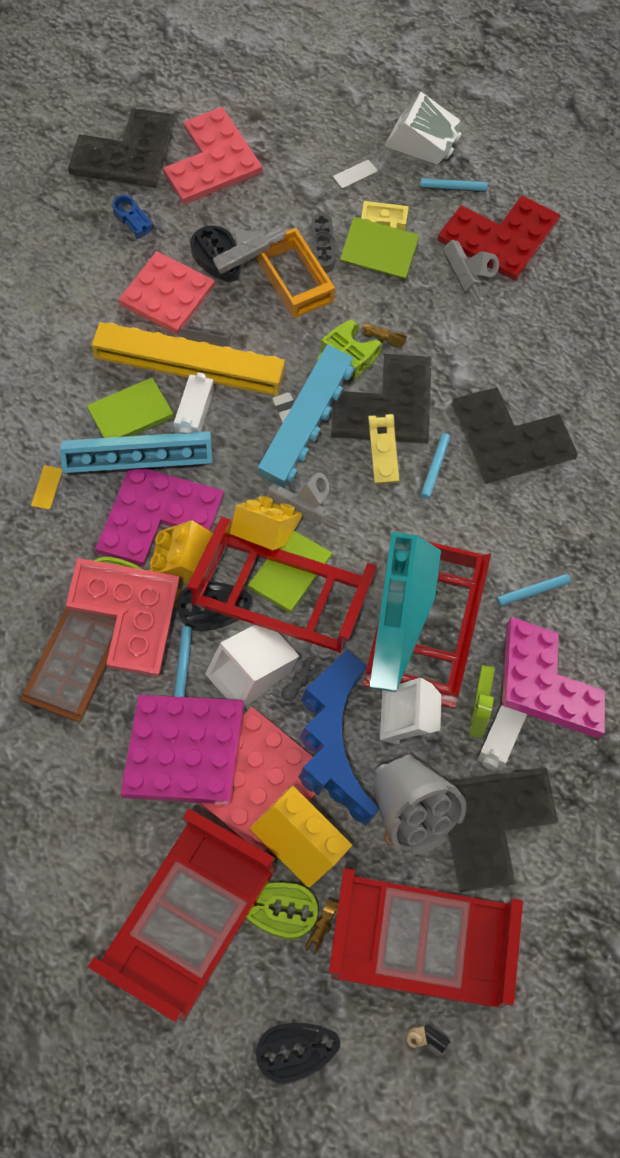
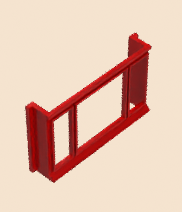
[187,516,377,653]
[363,541,492,709]

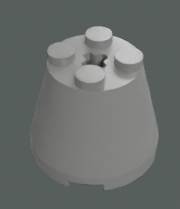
[373,754,466,855]

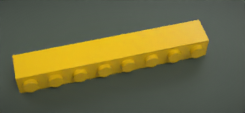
[91,322,285,396]

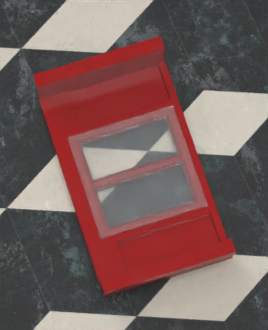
[88,808,275,1023]
[328,868,523,1009]

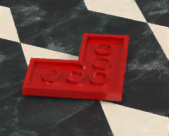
[437,195,561,281]

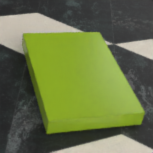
[340,217,419,280]
[87,377,174,438]
[248,531,332,614]

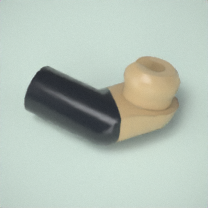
[406,1025,451,1053]

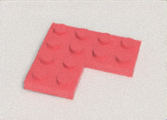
[163,107,263,205]
[66,558,180,677]

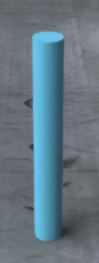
[420,178,487,192]
[420,433,451,499]
[496,574,571,607]
[174,626,192,697]

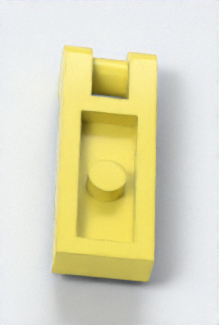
[368,414,399,485]

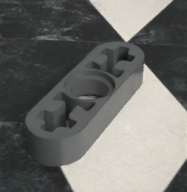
[311,213,335,273]

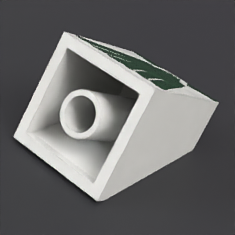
[385,92,463,164]

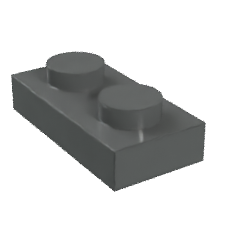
[179,325,231,347]

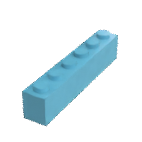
[258,344,355,488]
[60,431,212,473]

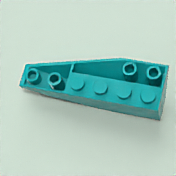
[370,532,441,692]

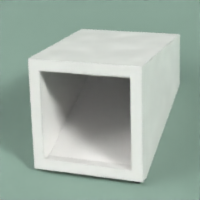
[205,625,299,708]

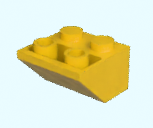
[230,496,303,550]
[149,520,213,584]

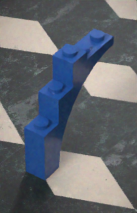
[298,649,379,826]

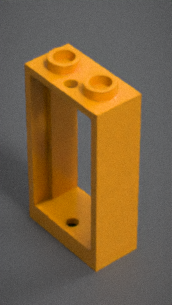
[255,228,335,319]

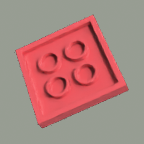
[118,251,215,335]

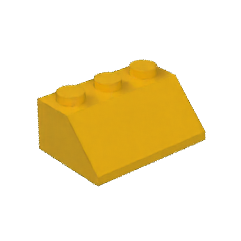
[249,785,352,888]

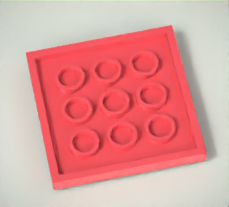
[199,707,317,852]

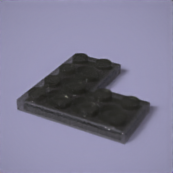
[68,108,175,188]
[331,354,432,443]
[452,387,578,484]
[448,768,558,893]

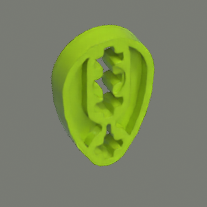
[246,883,318,941]

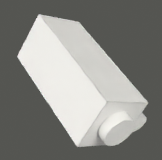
[174,373,214,433]
[477,705,527,771]

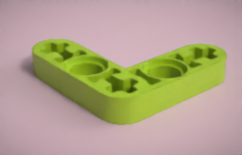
[468,664,495,739]

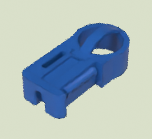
[113,195,152,239]

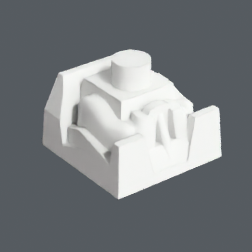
[380,678,441,744]

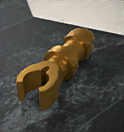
[361,323,407,347]
[305,898,338,954]

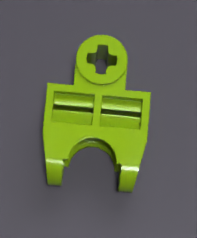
[317,320,383,380]

